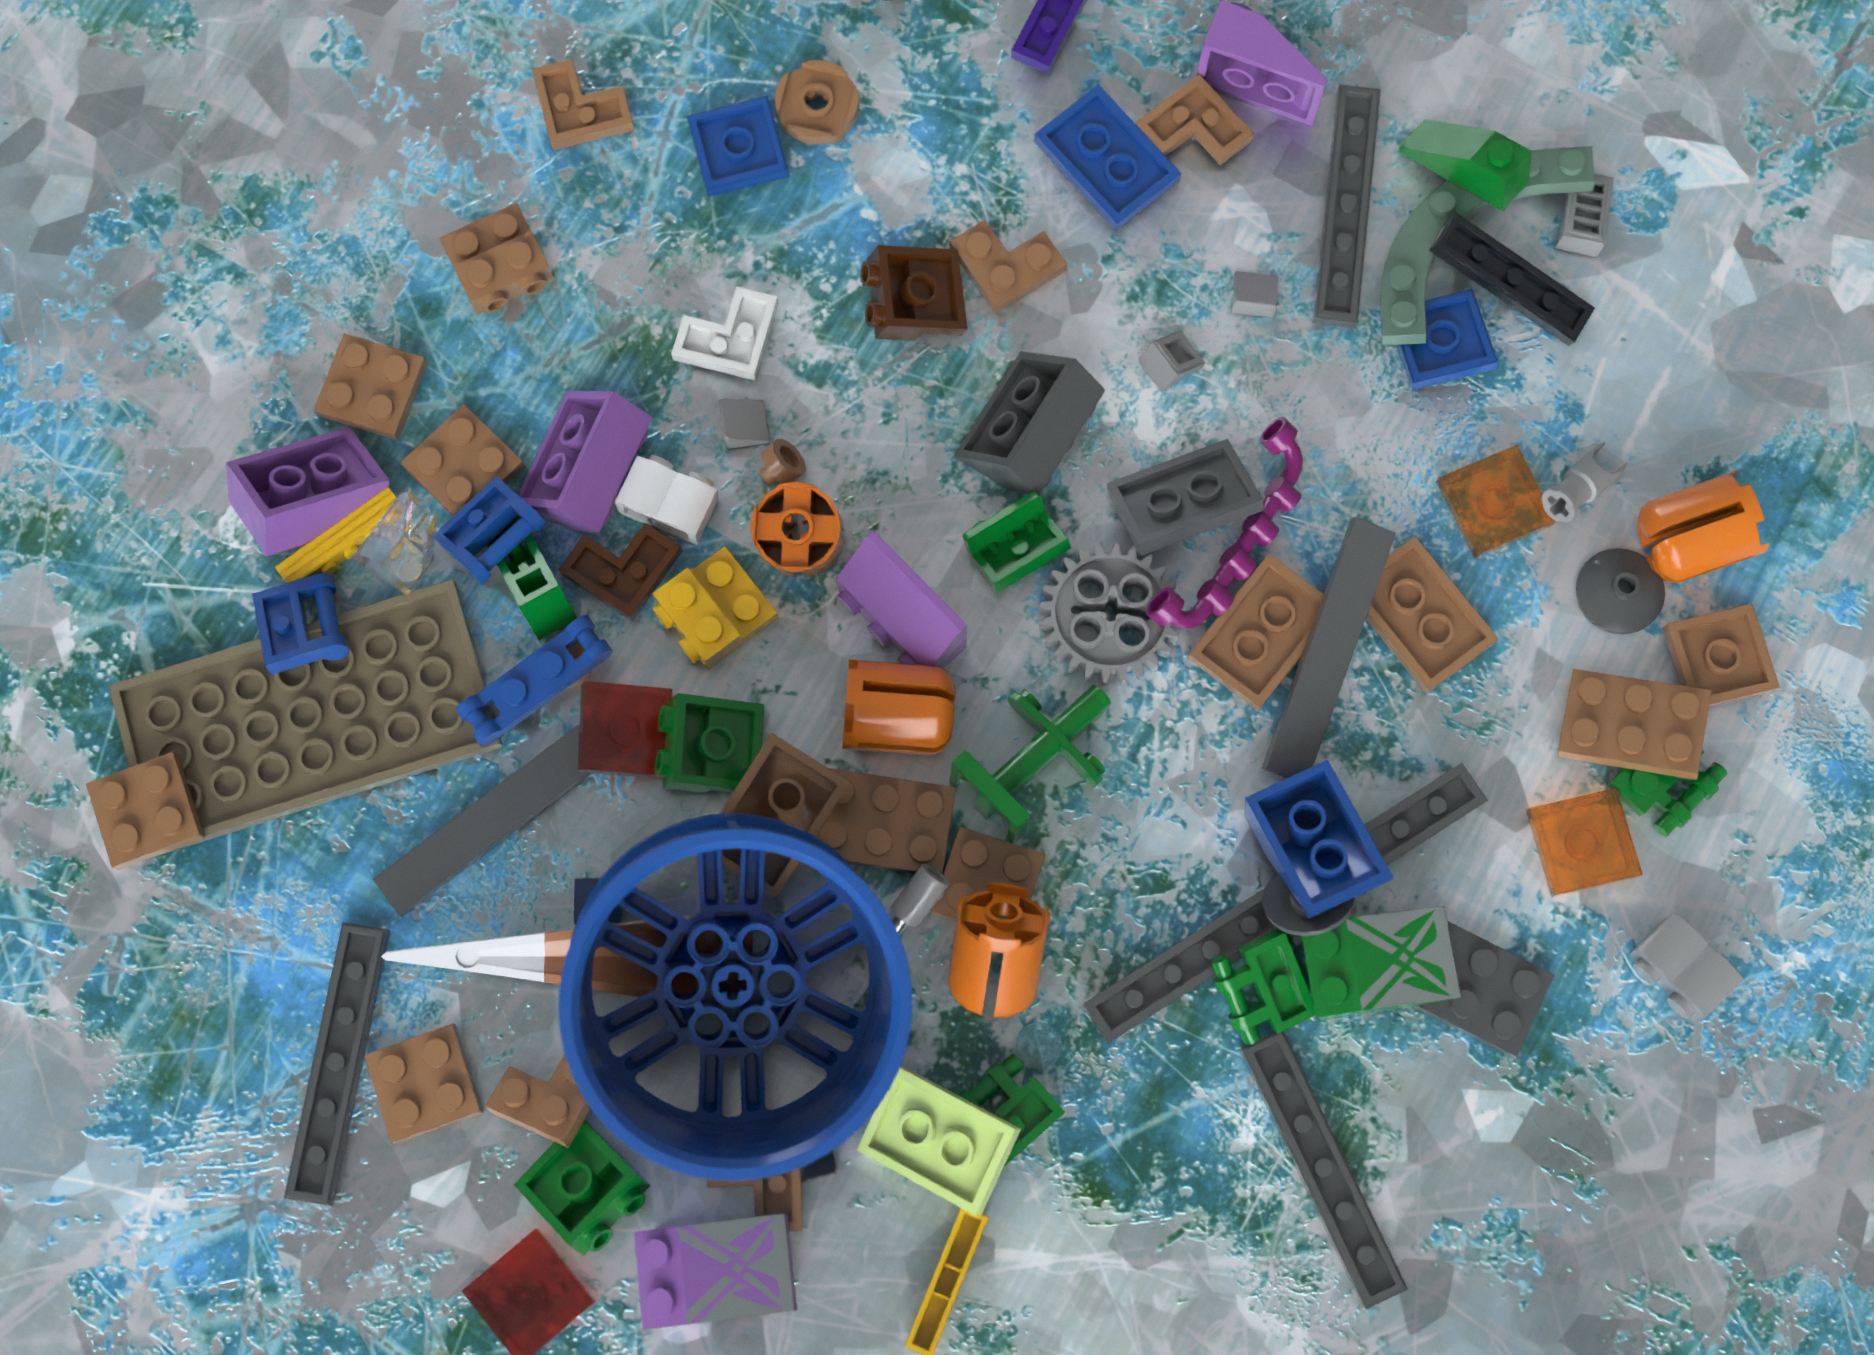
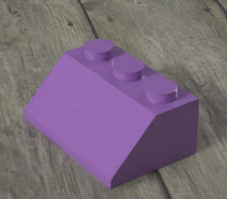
[518,391,652,533]
[836,530,967,668]

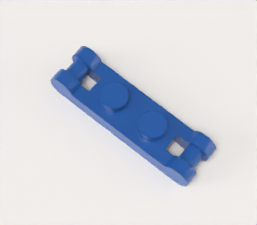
[456,615,613,746]

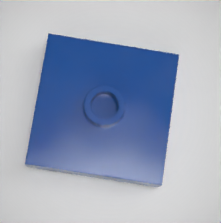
[687,96,790,197]
[1397,289,1498,390]

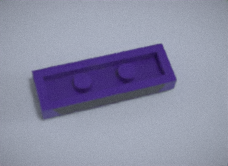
[1011,0,1087,74]

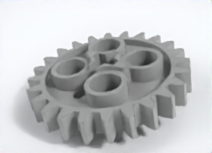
[1038,542,1180,686]

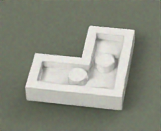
[671,286,779,381]

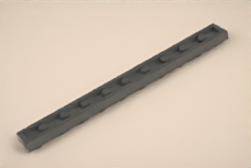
[1082,763,1488,1044]

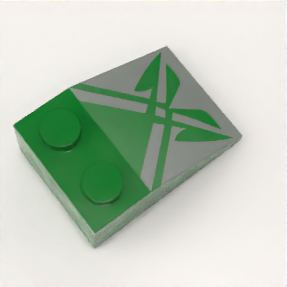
[1302,906,1462,1020]

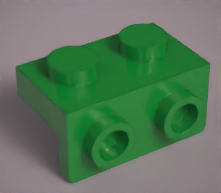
[963,491,1071,593]

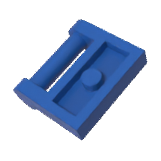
[432,476,547,584]
[252,573,349,675]

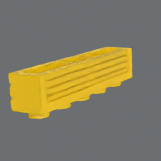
[275,487,409,583]
[904,1208,989,1355]

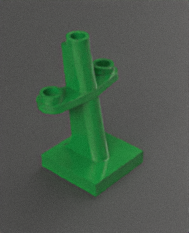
[949,685,1111,844]

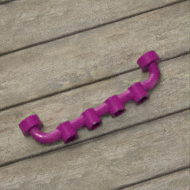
[1146,417,1303,629]

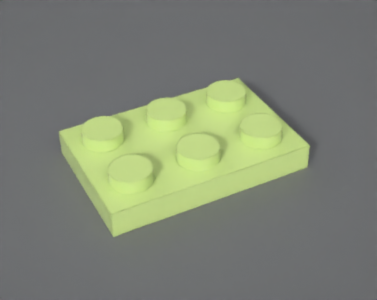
[856,1065,1021,1216]

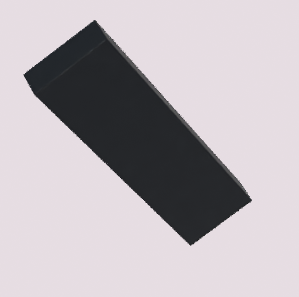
[1429,212,1595,346]

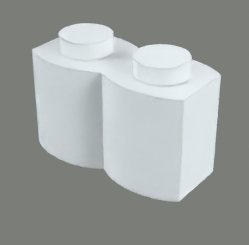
[615,455,719,545]

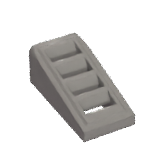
[1555,173,1614,257]

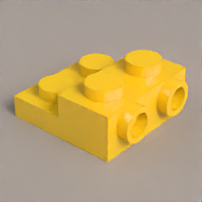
[652,547,779,670]

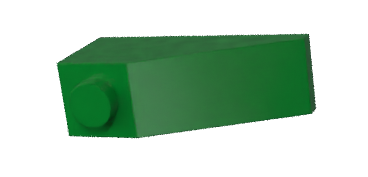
[1399,119,1531,211]
[487,516,577,640]

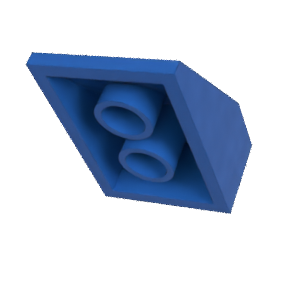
[1245,760,1393,918]

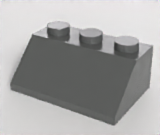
[954,351,1105,495]

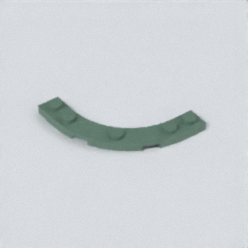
[1381,146,1595,345]

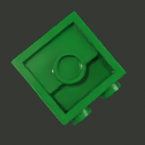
[655,693,764,793]
[514,1119,651,1256]

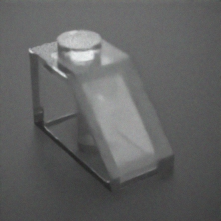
[351,488,437,596]

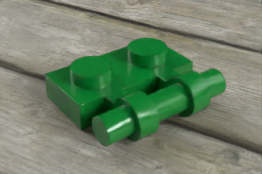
[1606,750,1728,837]
[1211,929,1315,1045]
[958,1053,1065,1167]

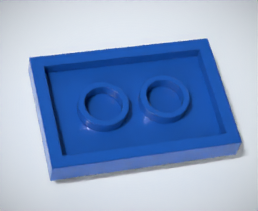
[1034,84,1181,231]

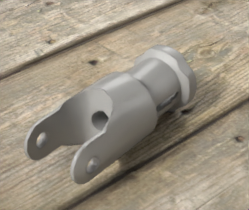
[1541,442,1628,523]

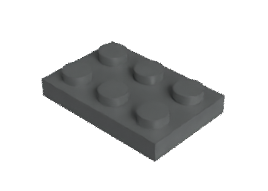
[1106,439,1264,556]
[1412,921,1555,1058]

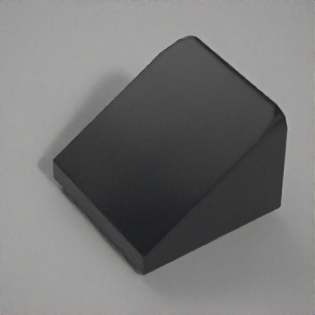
[801,1150,838,1183]

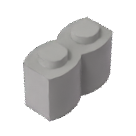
[1629,912,1744,1021]

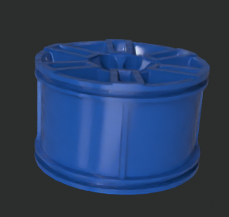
[558,813,913,1181]

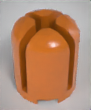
[1637,470,1769,583]
[750,481,845,578]
[842,659,956,756]
[948,883,1050,1018]

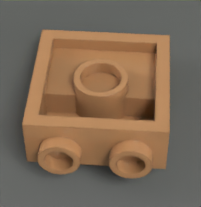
[440,203,554,315]

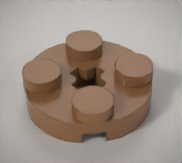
[775,60,859,145]

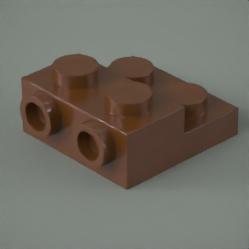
[860,245,967,341]

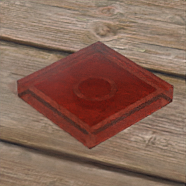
[578,681,672,779]
[462,1228,596,1355]

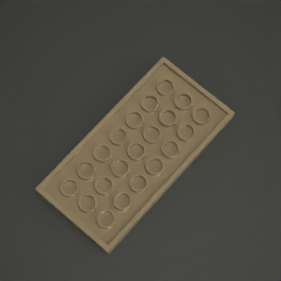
[108,579,503,856]

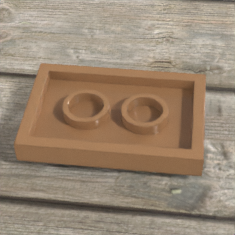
[1366,536,1499,694]
[1187,553,1324,711]
[1558,669,1712,780]
[816,768,956,874]

